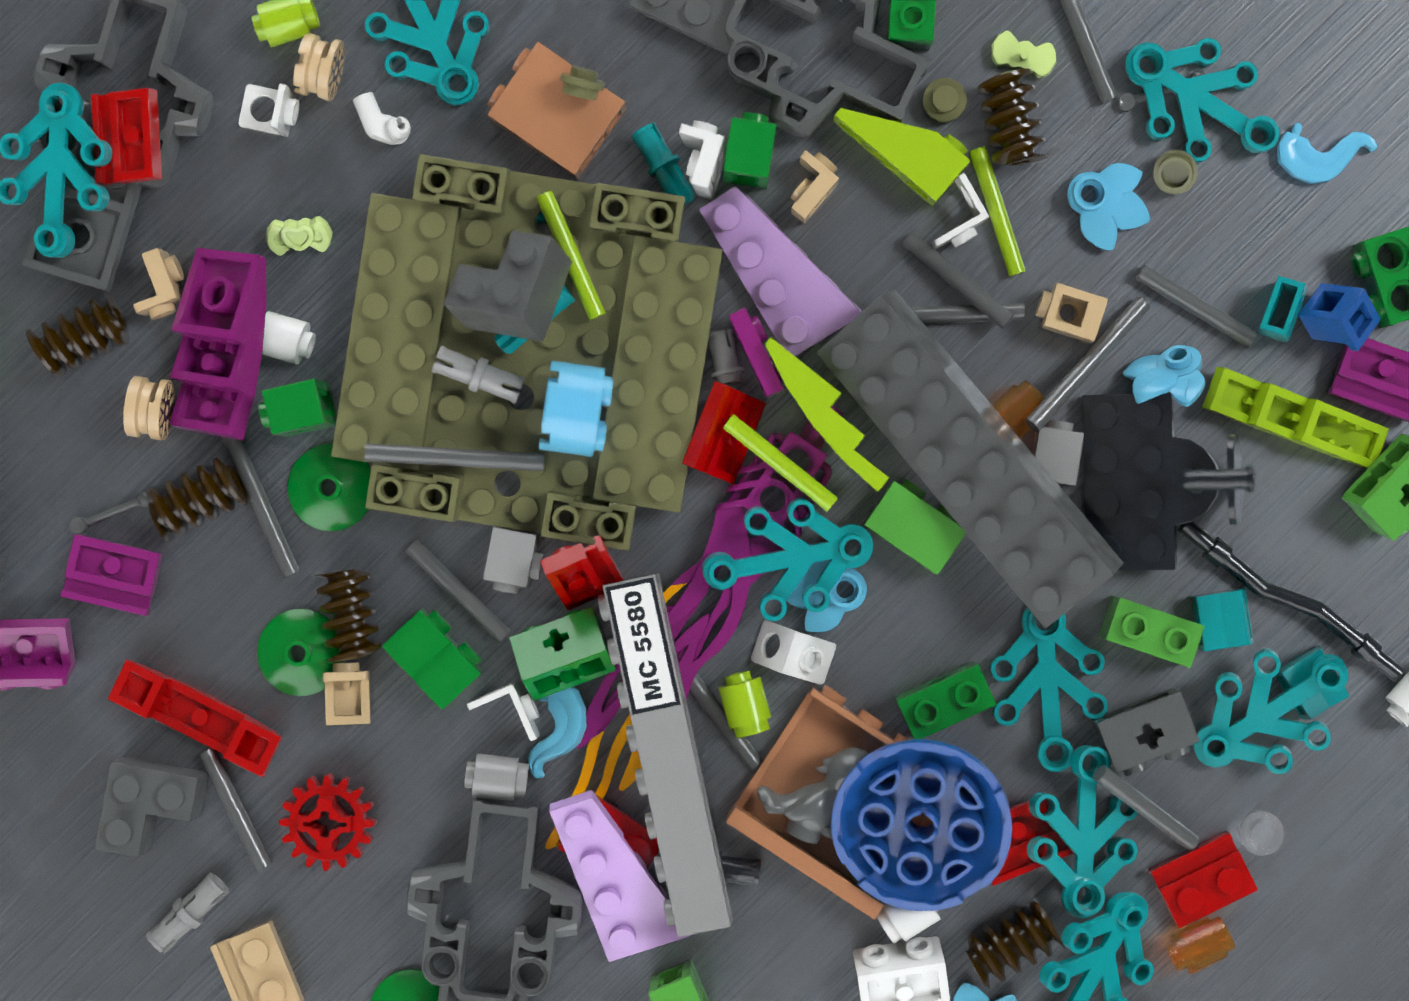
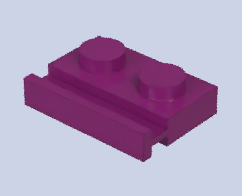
[729,308,783,399]
[1327,338,1409,423]
[60,534,164,616]

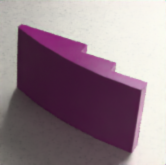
[169,248,266,440]

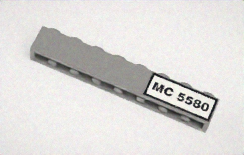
[598,573,733,937]

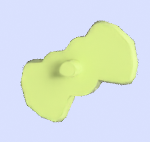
[991,30,1056,78]
[265,216,333,255]

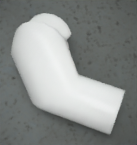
[353,92,411,145]

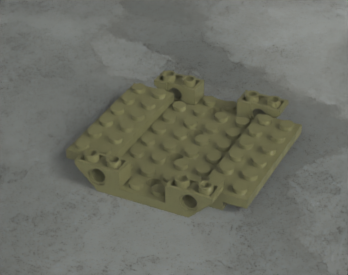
[331,154,723,551]

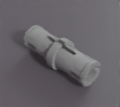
[432,346,525,404]
[146,872,229,954]

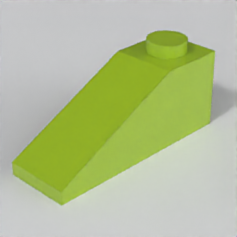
[833,108,970,206]

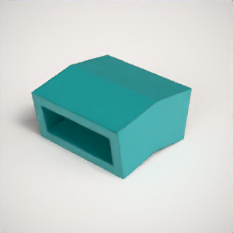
[1257,275,1308,343]
[1191,588,1254,651]
[1275,645,1350,720]

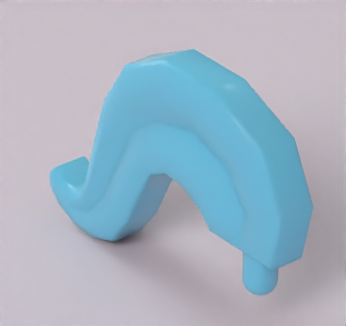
[1276,123,1378,184]
[528,687,587,779]

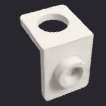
[239,84,299,137]
[931,173,989,250]
[751,620,836,685]
[467,681,540,741]

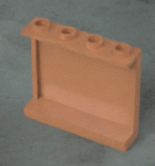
[726,685,933,920]

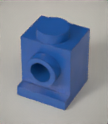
[1298,283,1381,351]

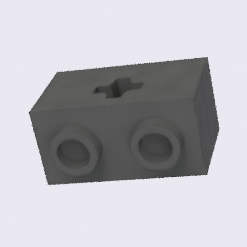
[1091,688,1200,776]

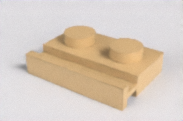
[210,920,305,1001]

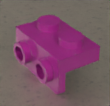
[0,618,76,690]

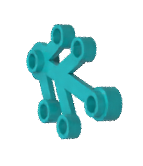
[365,0,490,106]
[1125,38,1280,164]
[0,83,112,258]
[702,498,873,621]
[989,607,1108,772]
[1194,649,1349,774]
[1027,745,1138,918]
[1039,892,1154,1001]

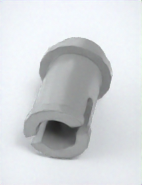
[708,329,745,386]

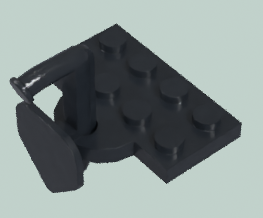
[1083,392,1255,571]

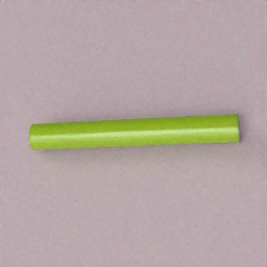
[969,146,1026,277]
[536,190,606,320]
[723,414,838,511]

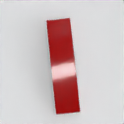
[108,659,283,777]

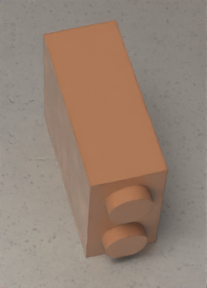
[487,41,627,181]

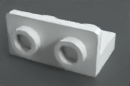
[679,120,727,201]
[853,936,950,1001]

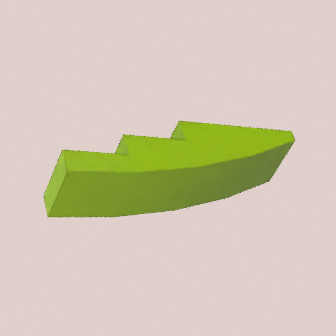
[765,337,889,492]
[1202,367,1389,469]

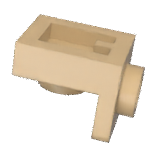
[790,150,839,224]

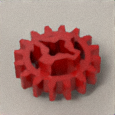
[279,773,377,871]

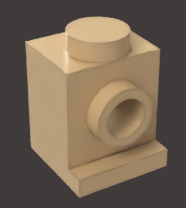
[1035,283,1108,344]

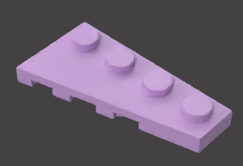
[699,186,862,357]
[550,790,692,962]

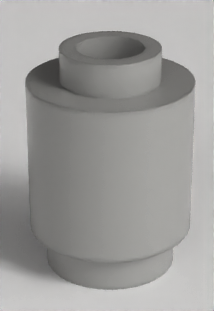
[464,753,529,802]

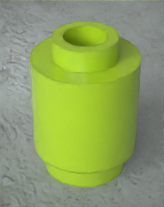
[251,0,321,48]
[718,670,771,738]

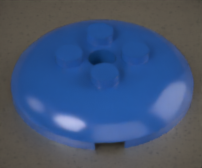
[831,739,1012,911]

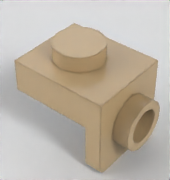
[133,248,184,320]
[323,662,371,725]

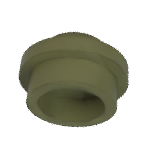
[560,66,605,100]
[922,78,967,123]
[1153,150,1198,194]

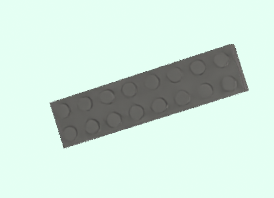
[816,290,1124,628]

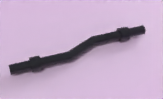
[1178,522,1406,683]

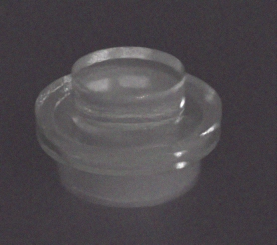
[1239,811,1285,856]

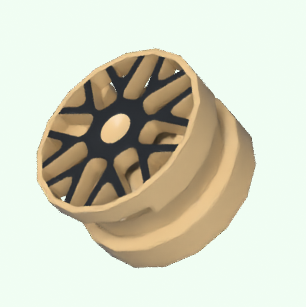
[293,33,345,102]
[123,376,175,441]

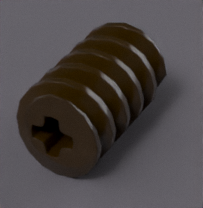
[978,69,1049,166]
[26,292,129,377]
[148,457,248,541]
[314,569,381,663]
[965,900,1065,990]

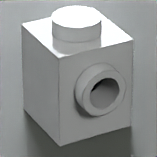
[483,527,544,594]

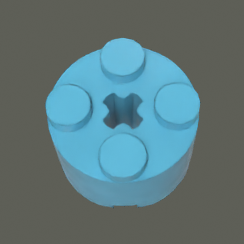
[538,360,613,457]

